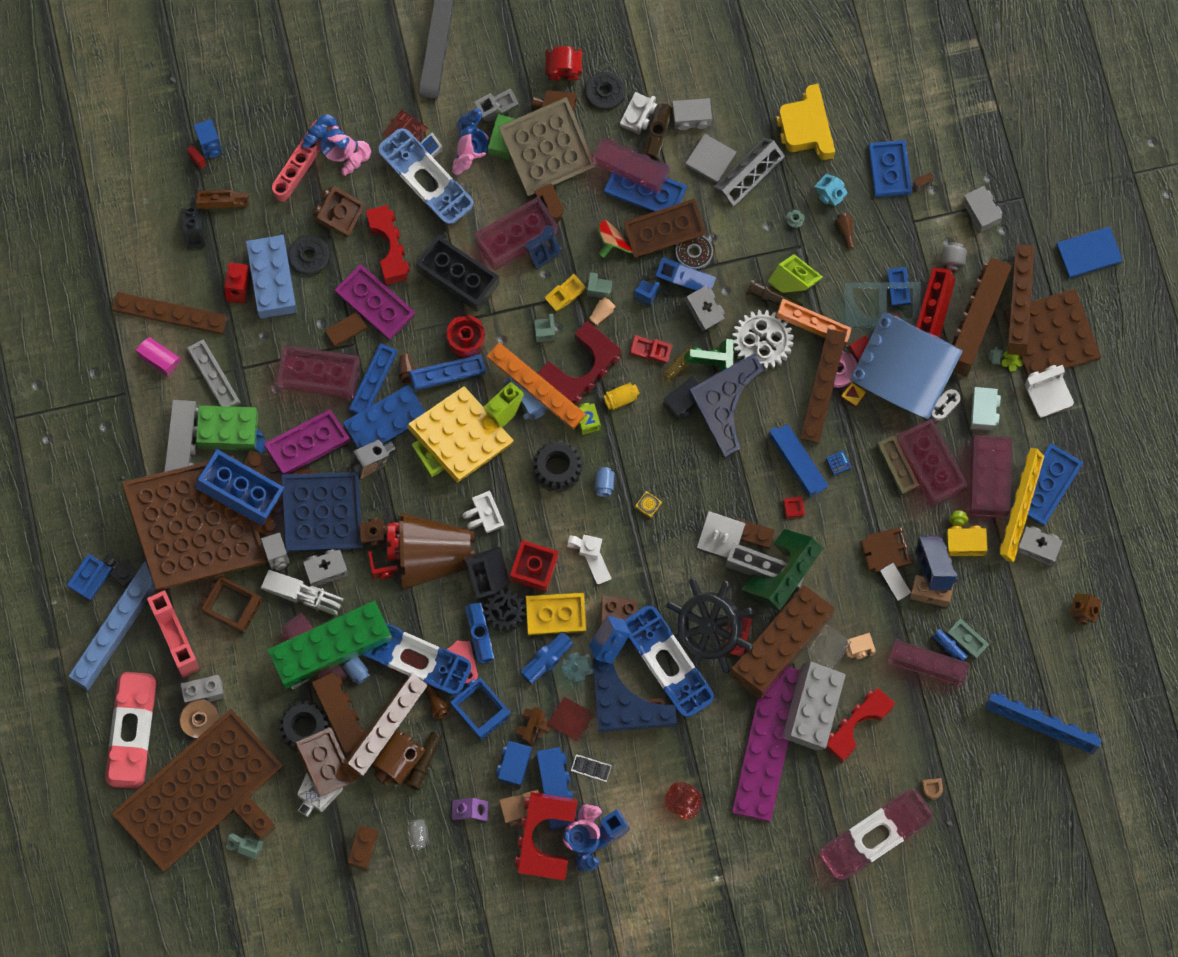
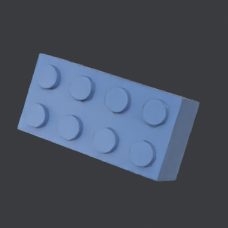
[246,235,297,319]

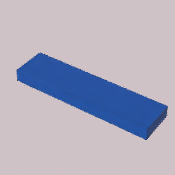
[349,343,398,414]
[408,354,487,391]

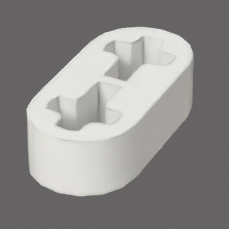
[930,389,960,422]

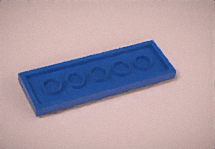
[985,693,1102,754]

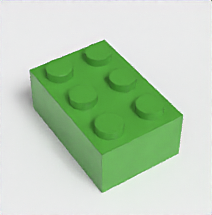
[196,406,258,451]

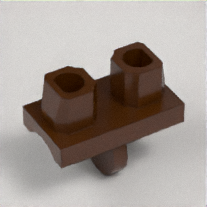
[516,707,550,746]

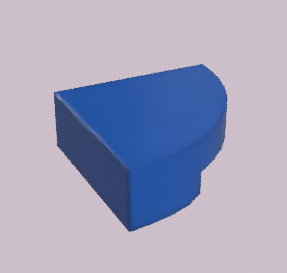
[255,429,265,454]

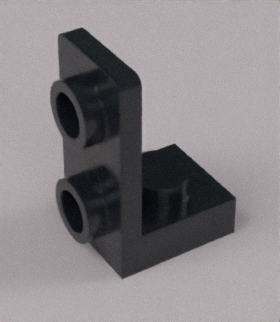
[182,207,205,249]

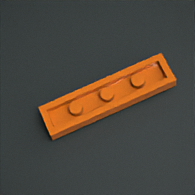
[776,299,852,346]

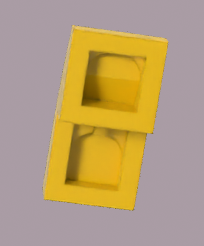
[544,274,587,312]

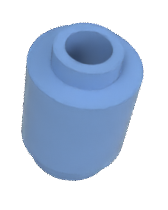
[594,467,615,497]
[342,656,370,685]

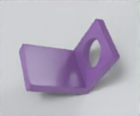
[452,798,488,821]

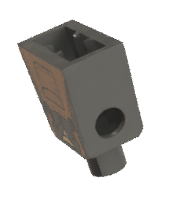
[350,440,396,480]

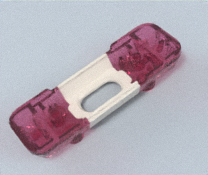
[821,790,933,880]

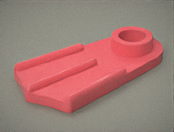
[447,641,478,684]

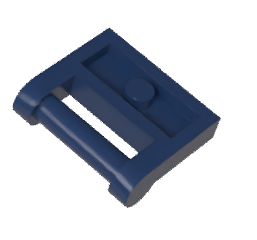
[525,226,561,270]

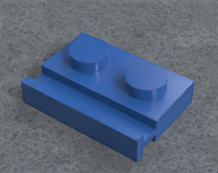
[67,553,113,601]

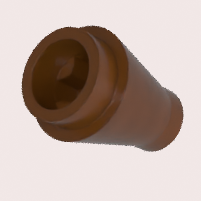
[399,354,415,384]

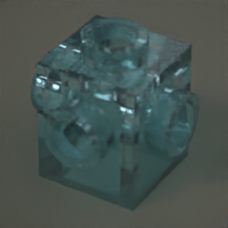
[562,652,594,682]

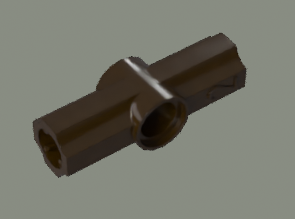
[643,103,673,161]

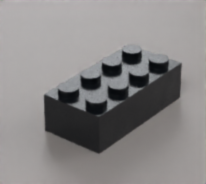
[416,235,500,313]

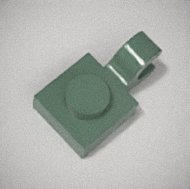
[226,833,264,859]

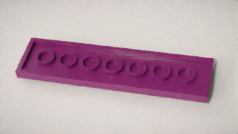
[732,668,800,822]

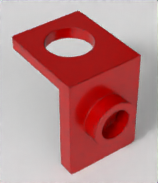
[368,551,399,579]

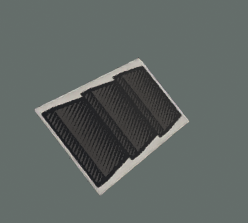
[571,754,612,782]

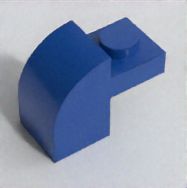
[598,809,630,849]

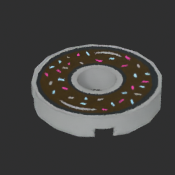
[676,236,713,269]

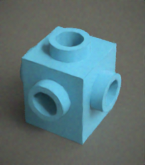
[814,174,848,206]

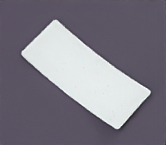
[585,552,612,584]
[881,563,911,601]

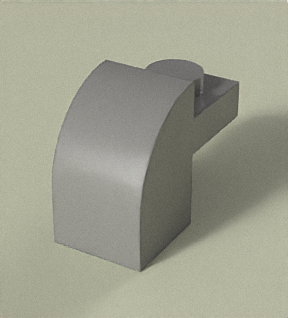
[475,88,520,122]

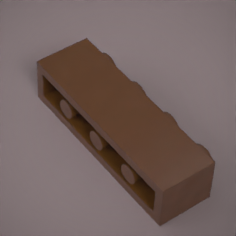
[311,671,365,753]

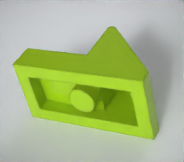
[412,440,445,477]

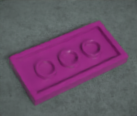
[335,264,416,341]
[264,409,350,475]

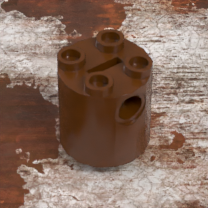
[371,729,426,786]

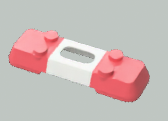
[105,672,156,789]

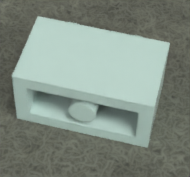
[970,387,1000,431]

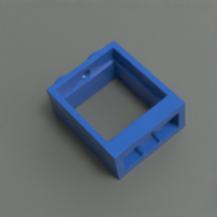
[450,678,511,741]

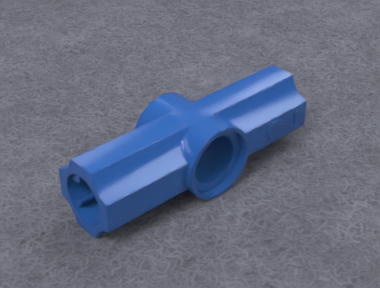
[465,603,494,664]
[520,632,574,685]

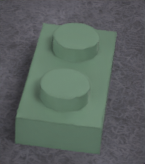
[947,618,989,660]

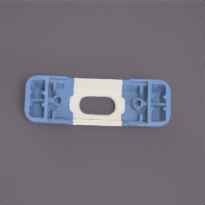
[379,128,473,224]

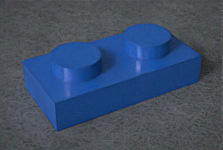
[888,267,911,307]

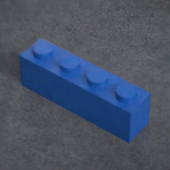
[537,747,577,831]

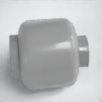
[941,242,967,271]

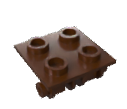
[601,596,637,638]

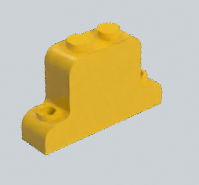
[776,84,835,160]

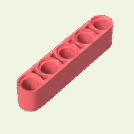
[272,120,329,202]

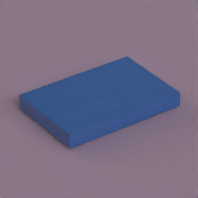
[868,140,912,198]
[1056,227,1123,279]

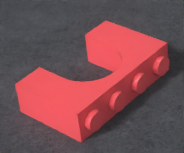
[147,590,201,678]

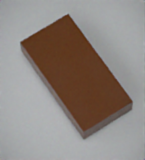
[325,312,367,347]

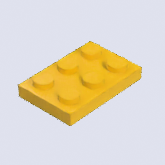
[526,593,586,636]

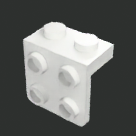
[1025,365,1074,418]

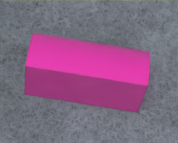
[136,338,182,377]

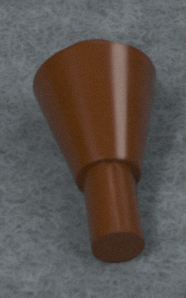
[835,213,855,249]
[425,684,450,719]

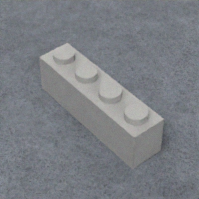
[165,400,199,472]
[725,543,804,593]

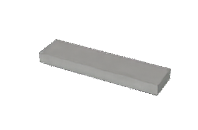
[187,339,240,407]

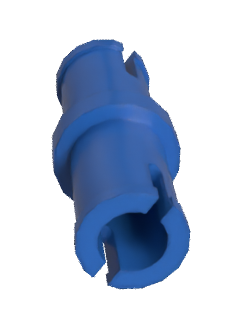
[932,629,968,664]

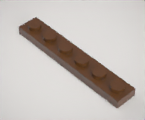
[112,292,228,335]
[800,328,847,443]

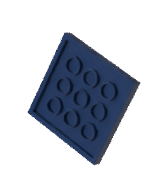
[281,472,363,552]

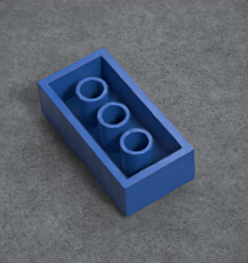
[195,449,284,526]

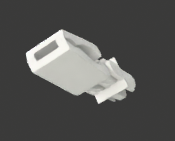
[261,570,344,616]

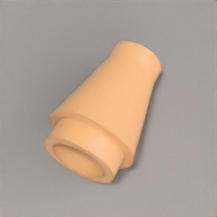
[589,297,616,326]

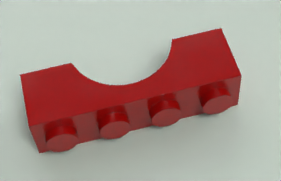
[366,205,410,285]
[825,688,895,763]

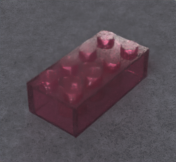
[474,196,558,271]
[277,346,360,399]
[897,419,968,507]
[969,435,1012,517]

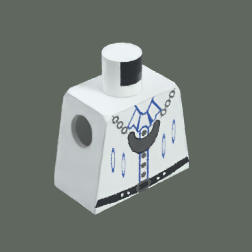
[297,773,343,817]

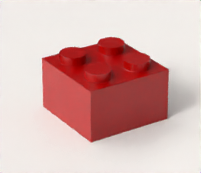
[510,540,559,593]

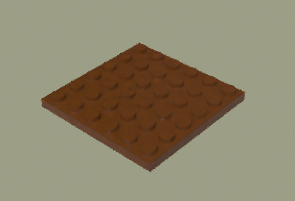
[121,455,268,591]

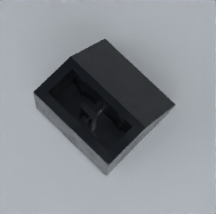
[463,547,510,599]

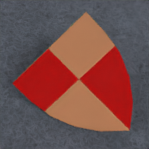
[599,219,633,257]

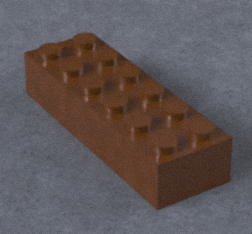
[952,257,1012,377]
[730,585,835,700]

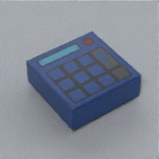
[826,450,851,476]

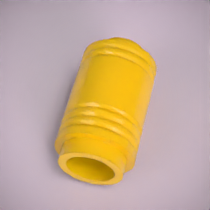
[603,382,640,410]

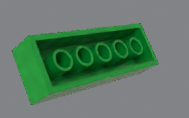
[268,600,392,690]

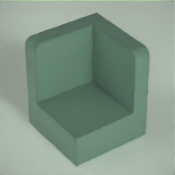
[587,272,612,300]
[534,314,555,343]

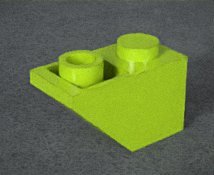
[484,382,524,428]

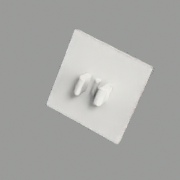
[697,511,745,558]

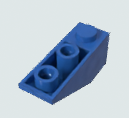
[655,257,716,291]

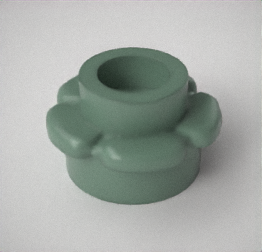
[786,210,805,228]
[989,347,1003,365]

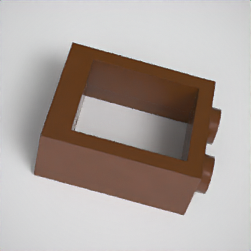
[201,576,263,634]

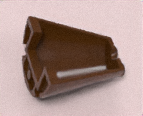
[400,513,475,589]

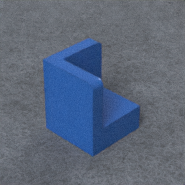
[634,280,660,306]

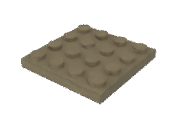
[498,97,595,196]

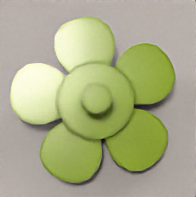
[1001,351,1023,372]

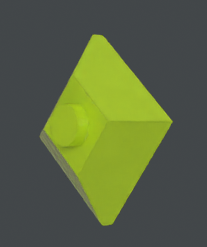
[768,254,823,293]

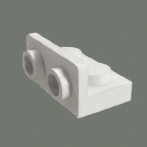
[620,92,657,135]

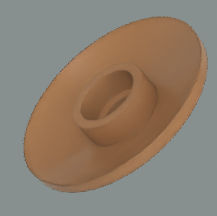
[180,700,219,738]

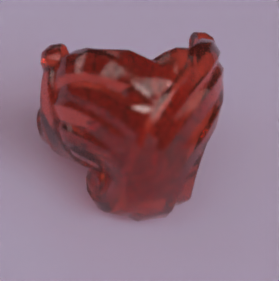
[665,782,702,819]

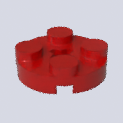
[387,522,400,561]

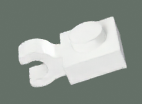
[567,535,602,559]

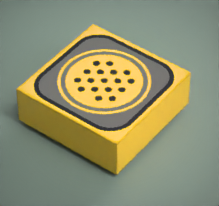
[635,491,662,518]

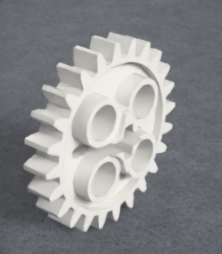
[732,310,793,371]

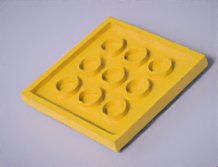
[407,386,514,483]

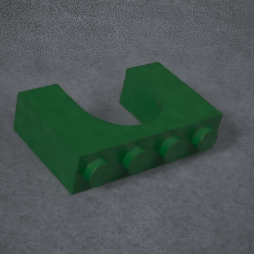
[741,529,824,610]

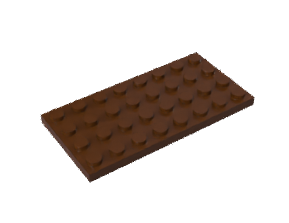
[112,709,283,872]

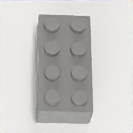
[782,662,846,750]

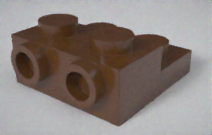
[312,185,366,237]

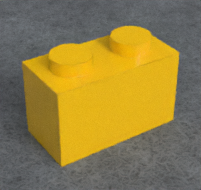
[946,526,987,556]

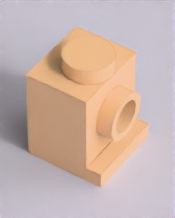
[844,633,876,659]

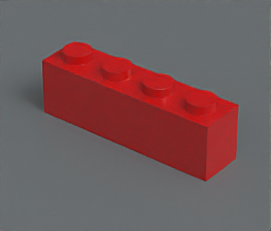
[916,268,956,338]

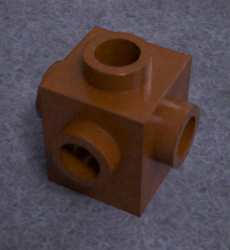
[360,518,388,546]
[1070,594,1102,625]

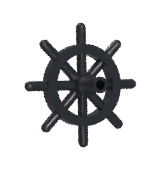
[666,578,753,674]

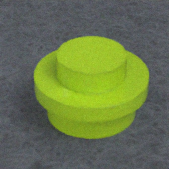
[949,511,968,527]

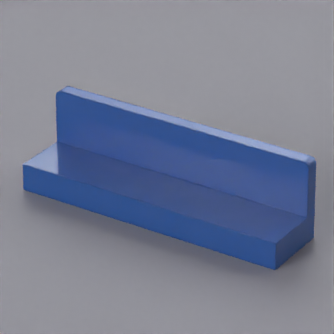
[768,424,828,498]

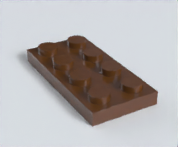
[623,198,707,258]

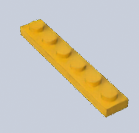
[1000,448,1044,562]

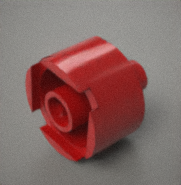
[545,46,582,81]
[447,315,485,358]

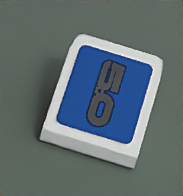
[421,133,443,157]

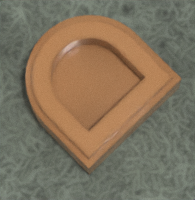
[921,778,943,800]

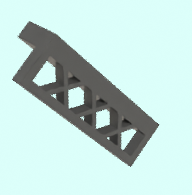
[713,137,785,206]

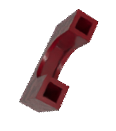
[537,320,621,406]

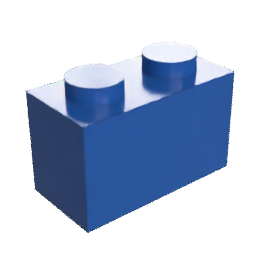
[194,119,222,158]
[589,615,630,664]
[496,741,532,788]

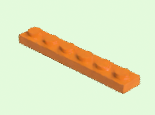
[487,342,586,430]

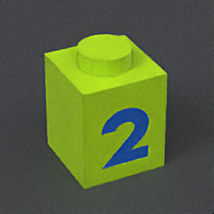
[579,403,601,435]

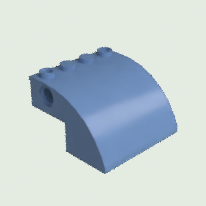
[850,312,963,419]

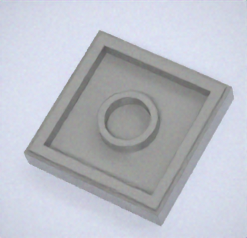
[685,134,737,184]

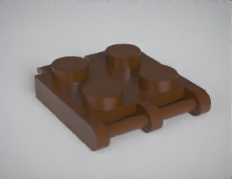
[860,527,913,573]

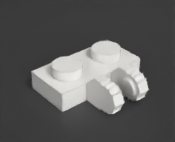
[462,491,505,534]

